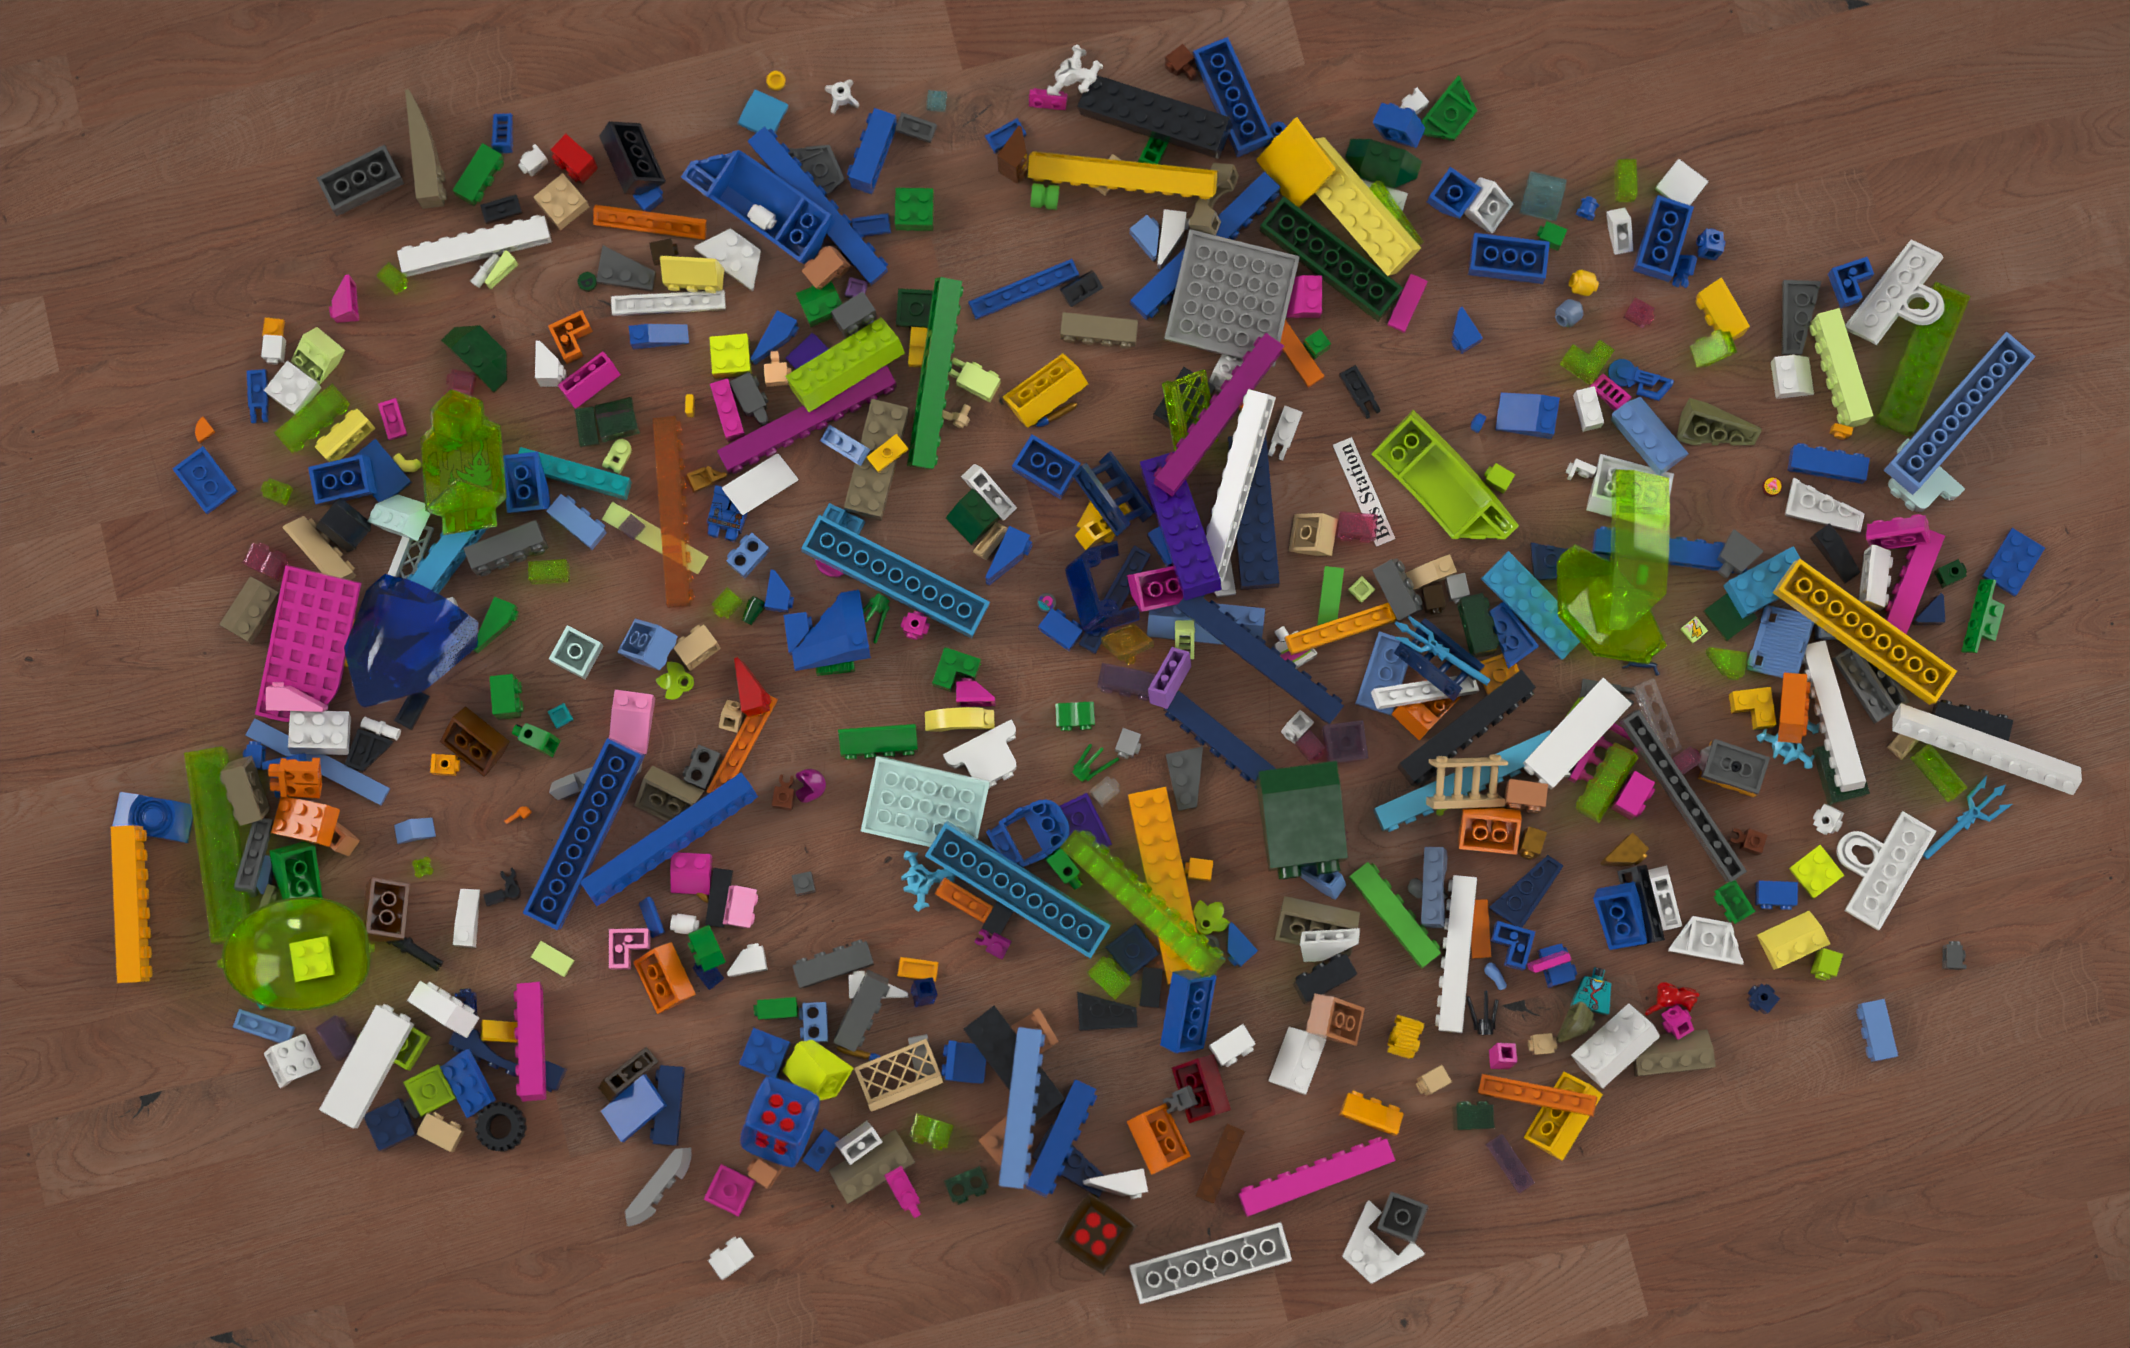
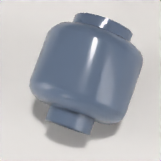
[1555,299,1583,327]

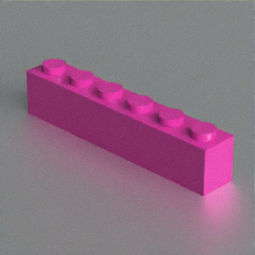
[1884,529,1945,634]
[514,982,546,1102]

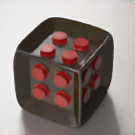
[1054,1192,1138,1276]

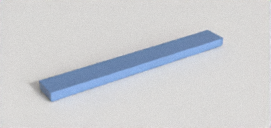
[246,718,390,806]

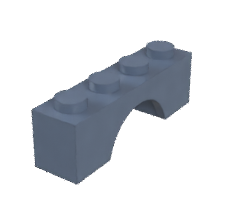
[1421,847,1448,928]

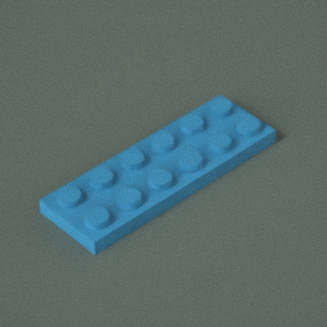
[1481,551,1589,660]

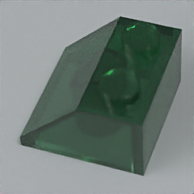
[595,397,640,442]

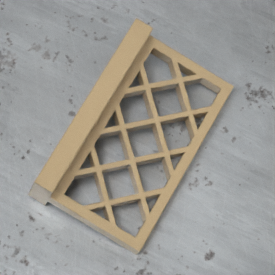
[854,1038,945,1112]

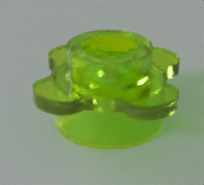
[412,857,434,878]

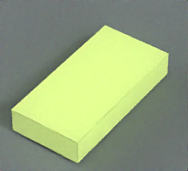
[531,941,575,977]

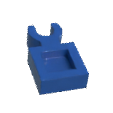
[1673,255,1697,288]

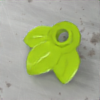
[656,662,694,700]
[1193,900,1230,935]

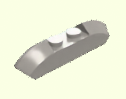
[549,761,643,800]
[625,1148,692,1226]

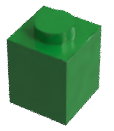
[1536,221,1568,251]
[1303,329,1331,360]

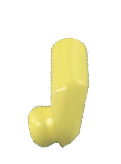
[393,453,421,472]

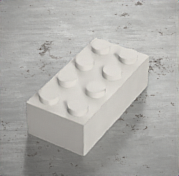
[1572,1003,1660,1088]

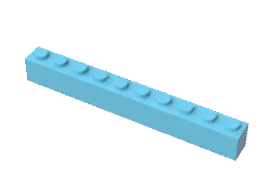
[1373,730,1551,832]

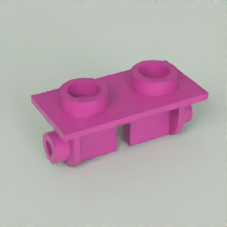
[1029,88,1068,110]

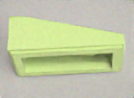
[485,250,518,289]
[1175,620,1195,659]

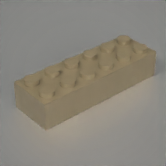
[844,399,910,521]

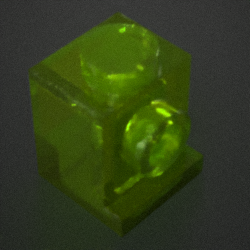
[261,478,293,506]

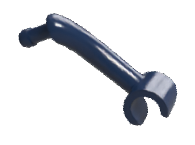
[1619,656,1660,676]

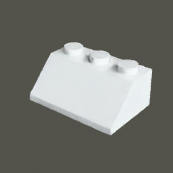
[1859,545,1893,610]
[1268,1027,1326,1095]

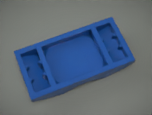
[112,792,196,843]

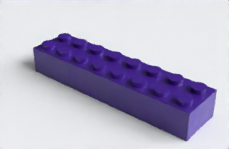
[1140,452,1222,600]

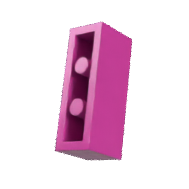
[557,351,620,409]
[710,378,745,442]

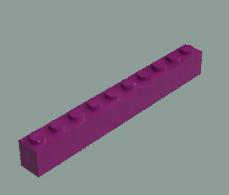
[1154,333,1284,497]
[717,365,897,474]

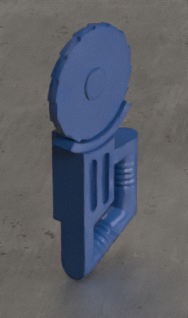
[1608,359,1674,401]

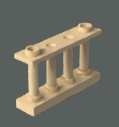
[1426,754,1508,809]

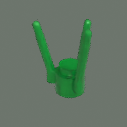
[863,593,890,644]
[1072,744,1119,783]

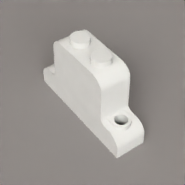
[943,719,1017,788]

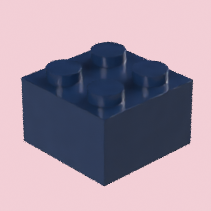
[364,1098,417,1152]

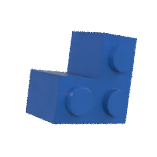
[1828,257,1874,309]
[1490,921,1535,971]
[1537,943,1577,988]

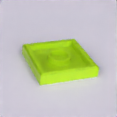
[403,1064,456,1117]

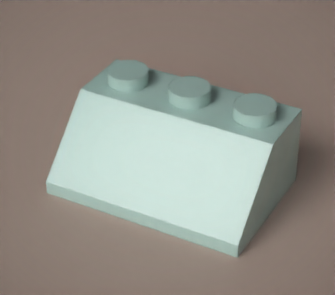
[368,494,433,541]

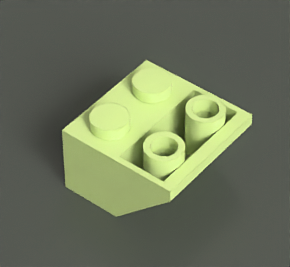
[291,327,345,385]

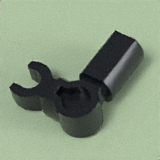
[483,868,521,907]

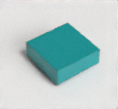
[548,703,574,729]

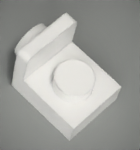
[1566,459,1597,480]
[1281,710,1314,744]

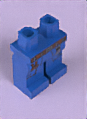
[707,485,748,542]

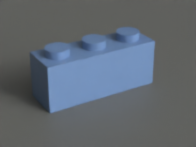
[546,494,607,550]
[1856,999,1898,1062]

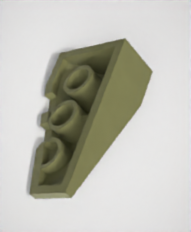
[1676,398,1762,445]
[1556,1002,1595,1043]

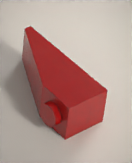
[734,657,771,717]

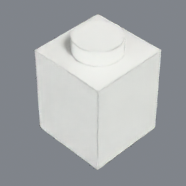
[261,335,286,365]

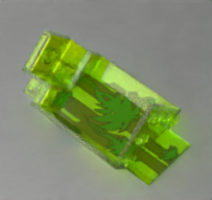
[420,389,507,535]

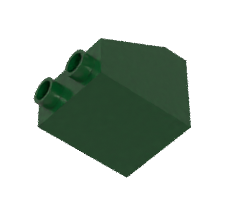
[1255,761,1348,880]

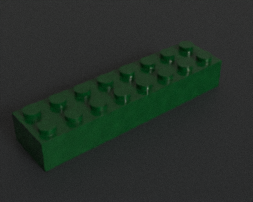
[1259,197,1403,322]

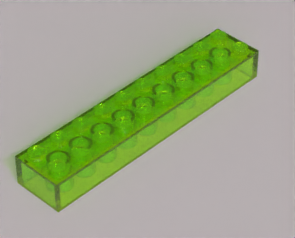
[184,746,255,945]
[1060,830,1226,977]

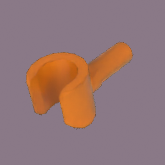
[504,806,532,824]

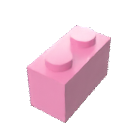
[723,885,758,928]

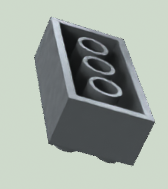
[317,145,405,216]
[464,520,549,576]

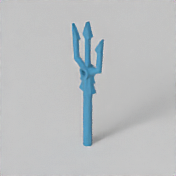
[1395,616,1491,686]
[1923,775,2013,860]

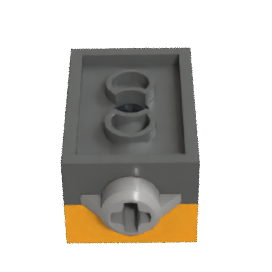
[1697,739,1770,797]

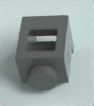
[1942,941,1966,970]

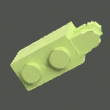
[948,358,1001,402]

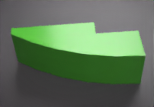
[1317,566,1344,626]

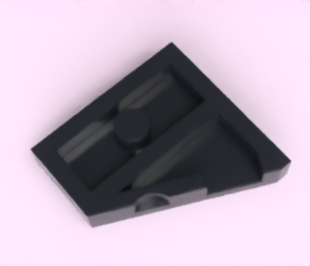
[344,729,394,772]

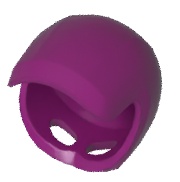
[796,769,826,803]

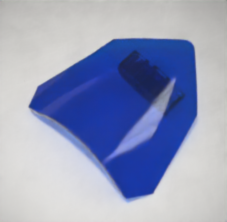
[344,574,479,707]

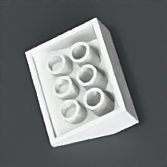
[1586,454,1674,530]

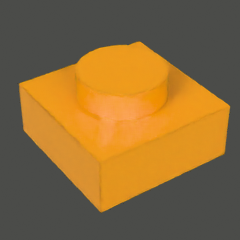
[262,317,285,336]
[1829,423,1853,440]

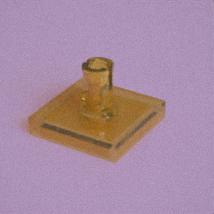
[1101,623,1154,664]

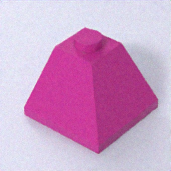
[329,275,359,323]
[956,678,996,707]

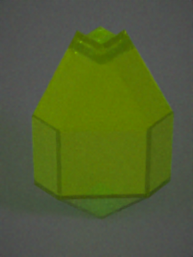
[1557,544,1667,664]

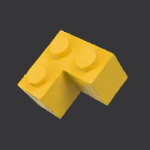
[1729,687,1777,730]

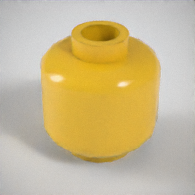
[1569,270,1599,296]

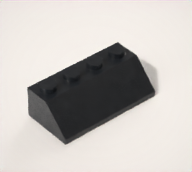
[599,121,666,195]

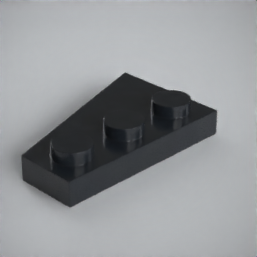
[1077,992,1138,1031]

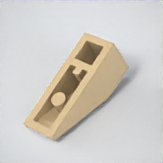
[1405,554,1457,591]

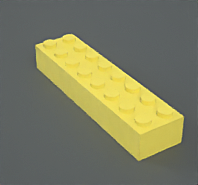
[1314,137,1421,276]

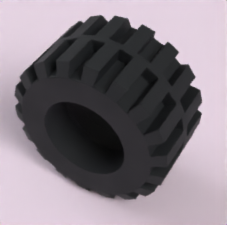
[475,1102,527,1152]

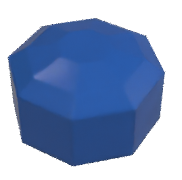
[1471,413,1486,433]

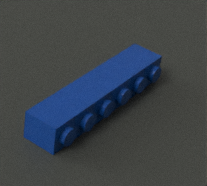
[1025,1079,1097,1198]

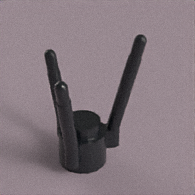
[1466,991,1498,1035]

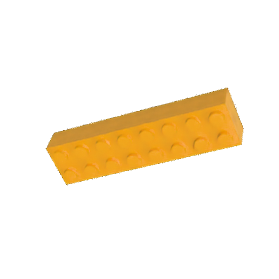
[111,825,153,983]

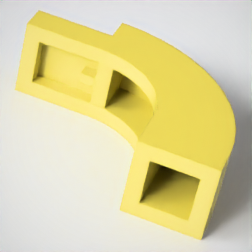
[925,707,995,732]

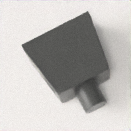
[1717,529,1763,578]

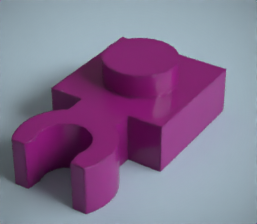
[975,929,1012,960]

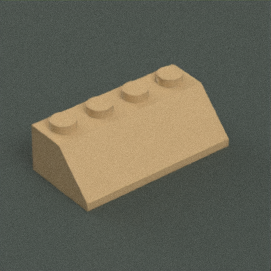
[283,516,357,580]

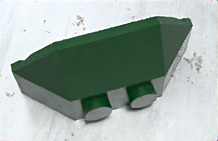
[1345,139,1422,189]
[441,325,507,393]

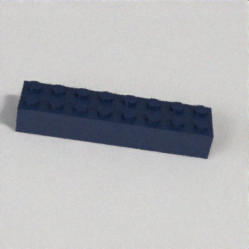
[1227,434,1280,590]

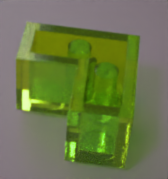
[1560,339,1615,385]

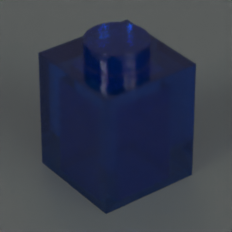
[910,977,938,1007]

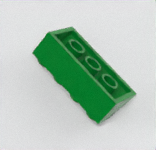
[838,724,918,760]

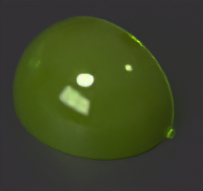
[217,897,375,1011]

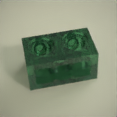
[944,1166,989,1205]

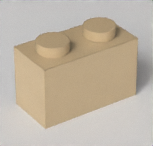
[416,1112,465,1152]

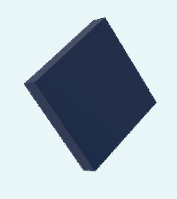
[1105,924,1160,978]

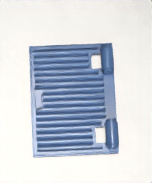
[1747,605,1814,678]

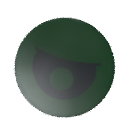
[577,272,597,292]

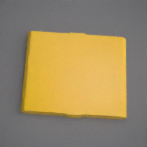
[1256,117,1336,208]

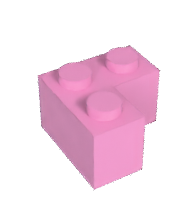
[609,928,650,970]

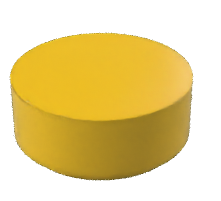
[766,71,786,91]

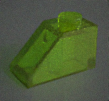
[1705,647,1747,680]

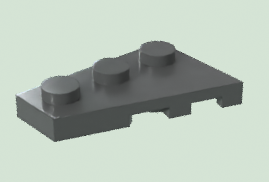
[596,245,656,291]
[1165,746,1203,811]

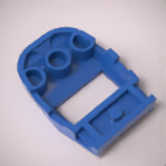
[986,799,1069,867]

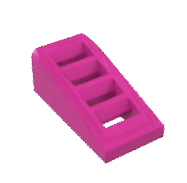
[1590,373,1631,411]

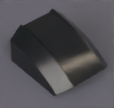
[316,498,371,552]

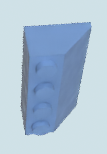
[1611,397,1689,477]

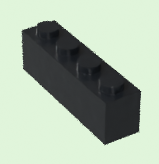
[1932,700,2013,741]

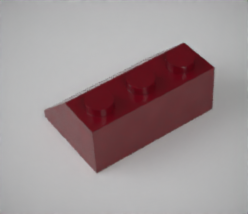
[1171,1054,1231,1124]

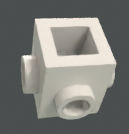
[1813,804,1844,835]

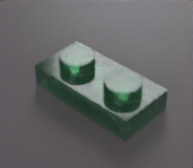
[574,406,599,447]

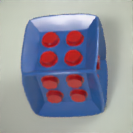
[740,1077,820,1167]

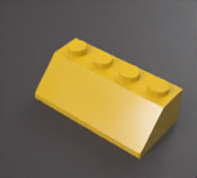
[1003,353,1088,428]
[1523,1072,1603,1161]

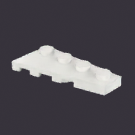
[1785,478,1864,533]

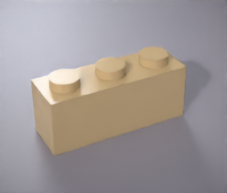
[1416,1065,1452,1096]

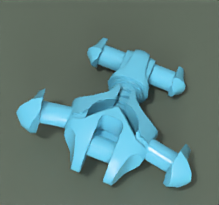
[1757,720,1819,769]
[901,851,956,912]

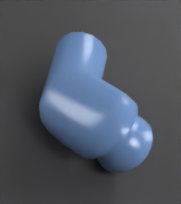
[1484,963,1507,990]

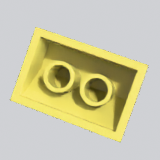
[660,256,725,293]
[315,409,376,462]
[1757,911,1830,970]

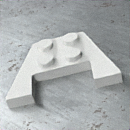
[1342,1200,1425,1284]

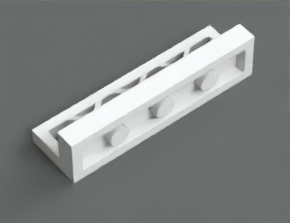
[382,525,434,599]

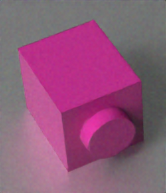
[1489,1043,1517,1070]

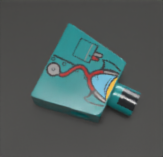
[1570,967,1611,1015]

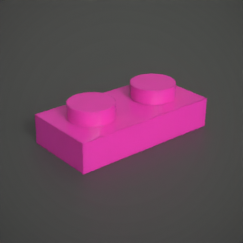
[378,398,408,441]

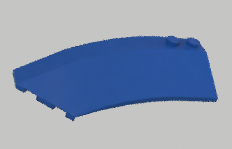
[681,150,833,264]

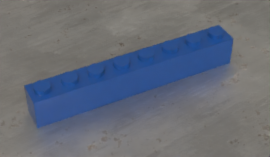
[1592,527,1747,574]

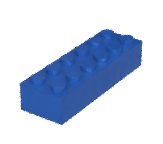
[1193,37,1273,158]

